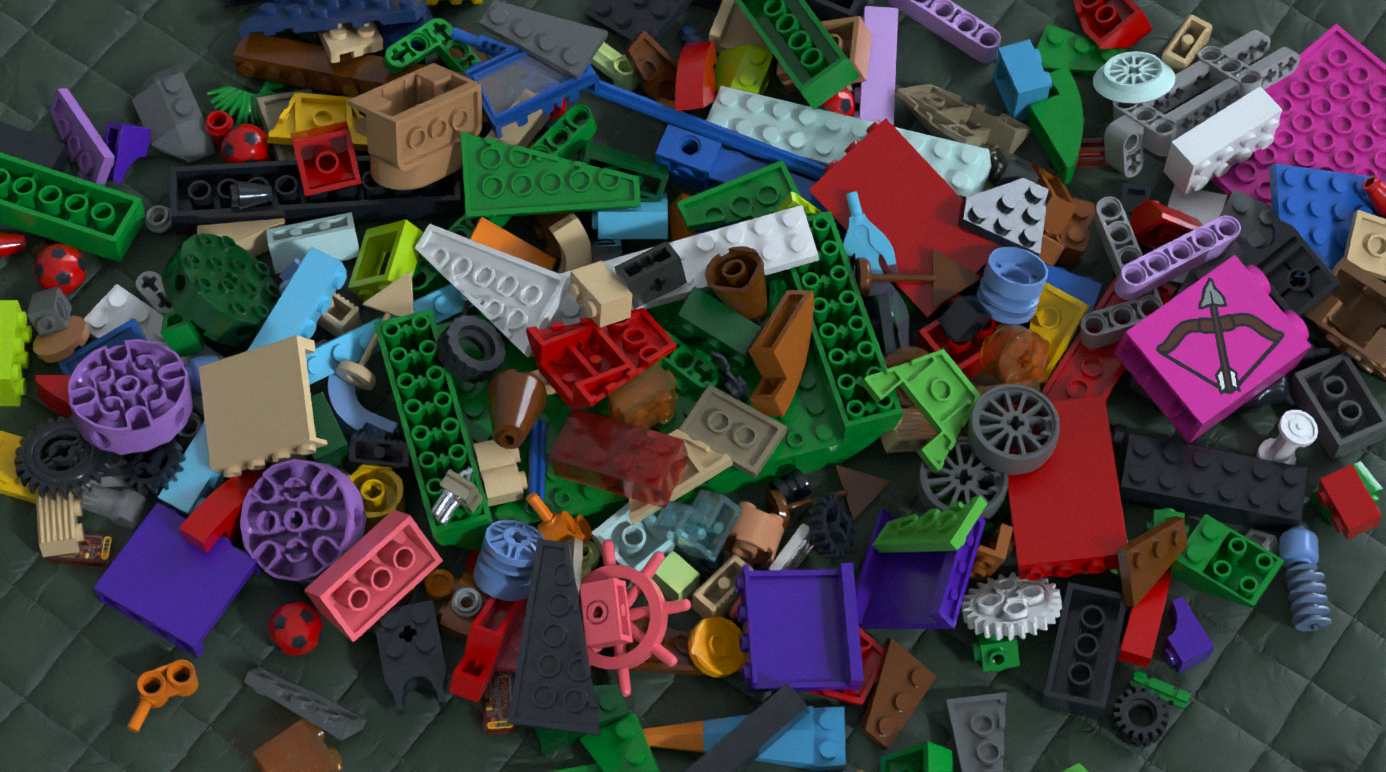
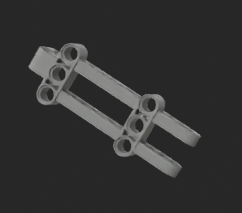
[1104,30,1300,178]

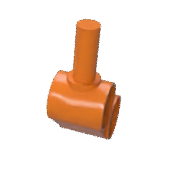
[526,492,592,543]
[127,659,199,733]

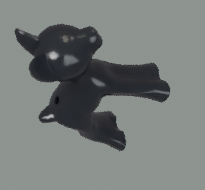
[1226,337,1334,418]

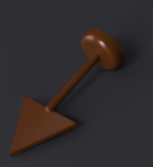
[854,249,982,307]
[765,465,890,530]

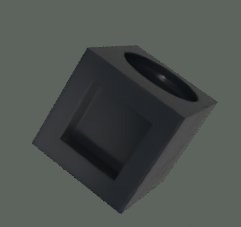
[938,295,992,342]

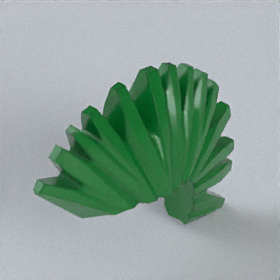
[207,80,284,125]

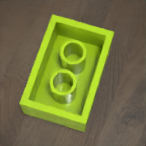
[0,300,32,406]

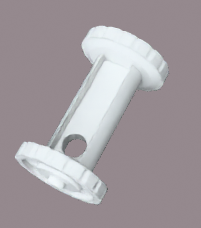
[1257,410,1318,465]

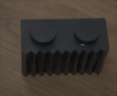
[349,428,413,469]

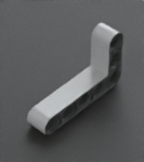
[1079,196,1163,349]

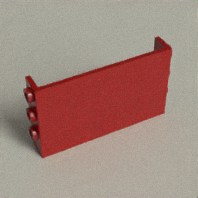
[809,118,1004,319]
[1002,396,1128,581]

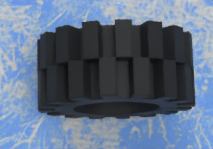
[1110,686,1170,748]

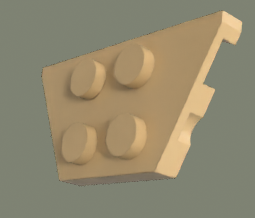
[317,21,383,63]
[625,429,733,526]

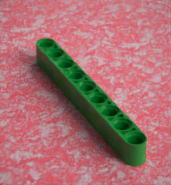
[412,104,597,299]

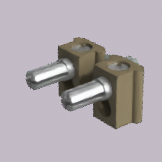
[431,467,483,524]

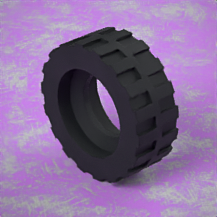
[436,315,506,384]

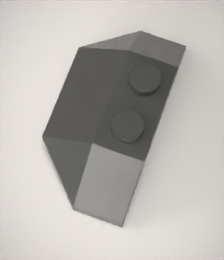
[132,65,217,165]

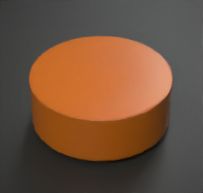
[425,569,455,601]

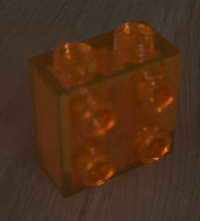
[608,363,678,442]
[253,718,343,772]

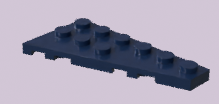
[238,0,427,38]

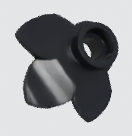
[710,351,749,400]

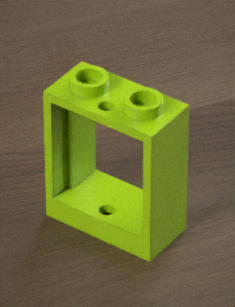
[348,219,424,302]

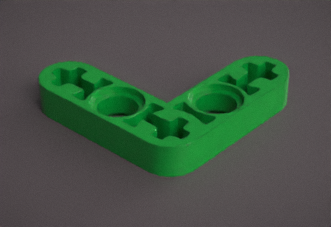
[382,18,481,74]
[610,330,720,401]

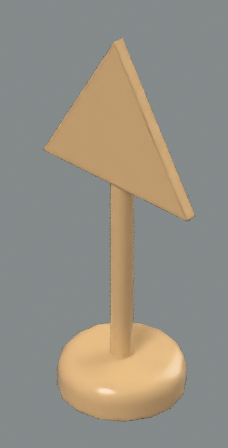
[336,271,414,390]

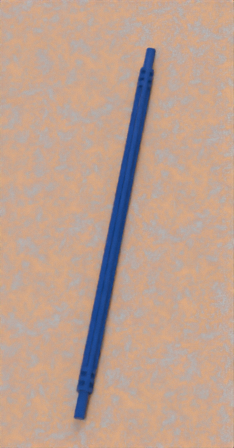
[450,27,826,180]

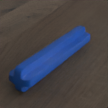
[528,420,546,502]

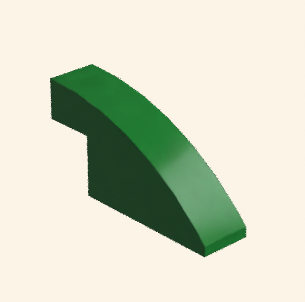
[1027,67,1083,185]

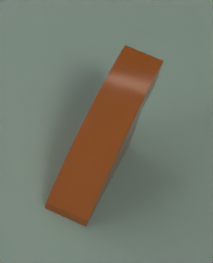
[1034,166,1077,266]
[749,290,814,417]

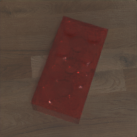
[548,409,689,509]

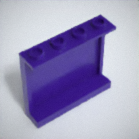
[93,502,261,659]
[855,508,986,629]
[735,563,864,692]

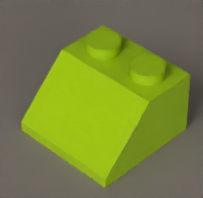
[714,44,774,95]

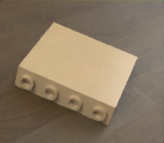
[199,335,328,477]

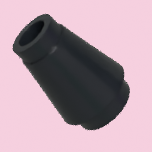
[229,181,272,210]

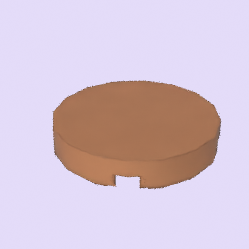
[33,316,90,363]

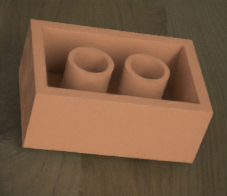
[776,16,872,92]

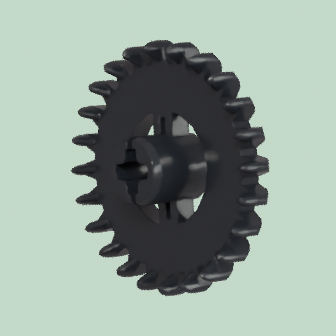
[14,415,114,501]

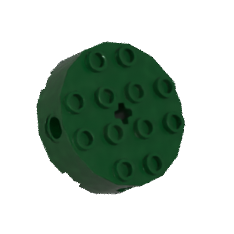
[161,233,281,346]

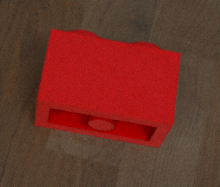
[1316,464,1382,540]

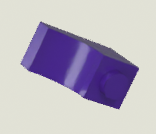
[103,121,151,183]
[1162,596,1214,674]

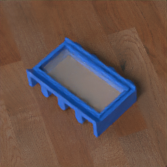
[465,47,600,139]

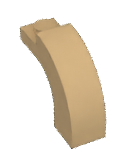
[549,213,592,274]

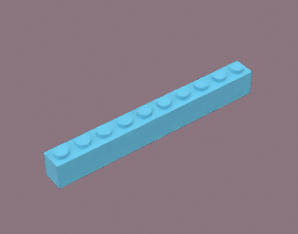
[158,246,347,518]

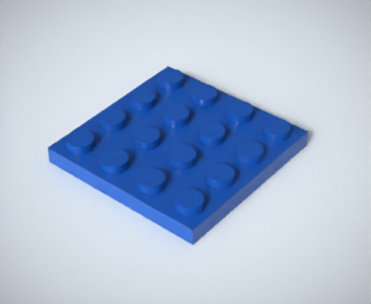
[1269,164,1379,281]

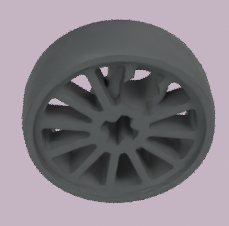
[968,384,1060,474]
[917,436,1009,522]

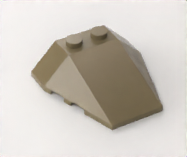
[895,84,1032,156]

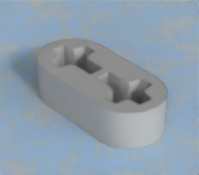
[136,271,174,315]

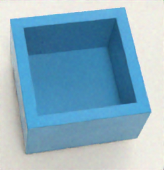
[993,39,1052,122]

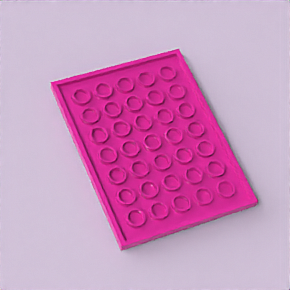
[1210,24,1386,210]

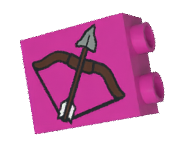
[1114,255,1311,444]

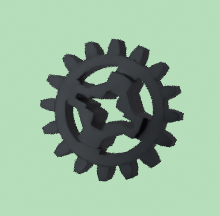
[120,438,186,496]
[807,493,855,559]

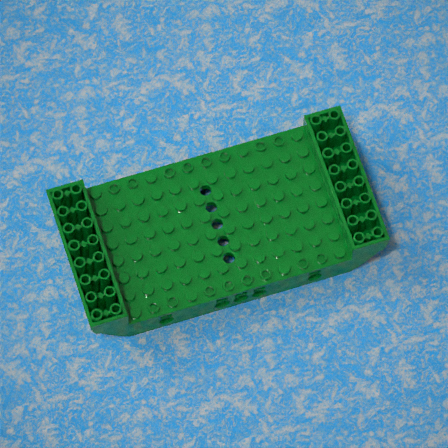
[374,211,903,551]

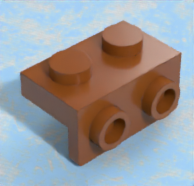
[970,524,1014,581]

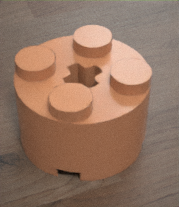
[715,501,784,569]

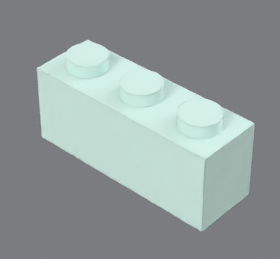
[266,212,360,274]

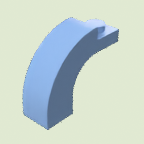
[328,361,399,437]

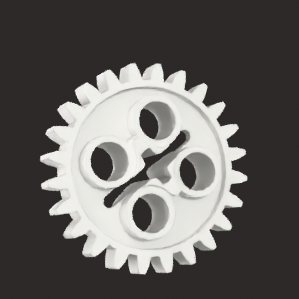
[961,572,1062,641]

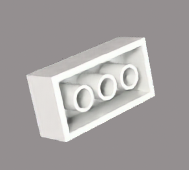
[1163,86,1282,195]

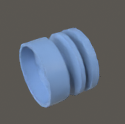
[976,247,1048,324]
[473,520,546,601]

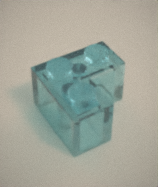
[652,489,742,562]

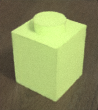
[652,551,700,601]

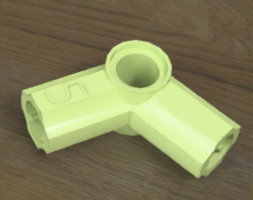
[590,42,640,91]

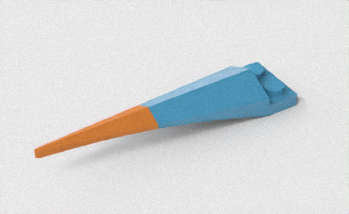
[643,706,846,771]

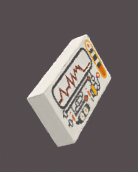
[769,524,814,570]

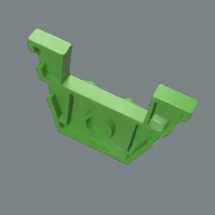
[860,349,981,473]

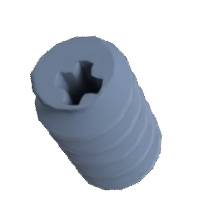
[1285,563,1332,632]

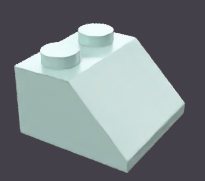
[591,503,677,589]

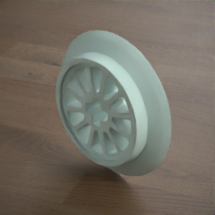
[1093,51,1175,103]

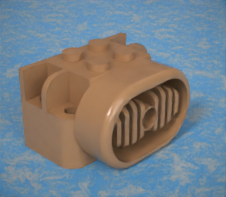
[348,63,483,190]
[1305,257,1386,381]

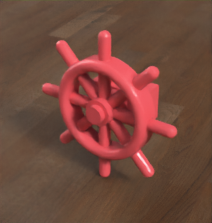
[578,539,691,697]

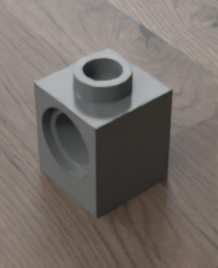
[27,286,72,337]

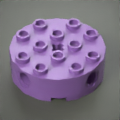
[68,339,193,455]
[240,459,366,583]

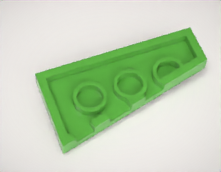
[872,495,988,553]

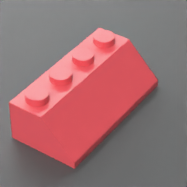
[304,510,443,642]

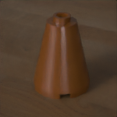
[705,246,768,325]
[486,369,547,449]

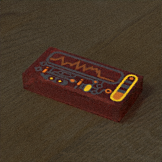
[48,533,115,567]
[482,671,515,735]

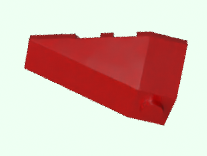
[1073,0,1153,49]

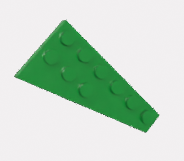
[461,131,641,219]

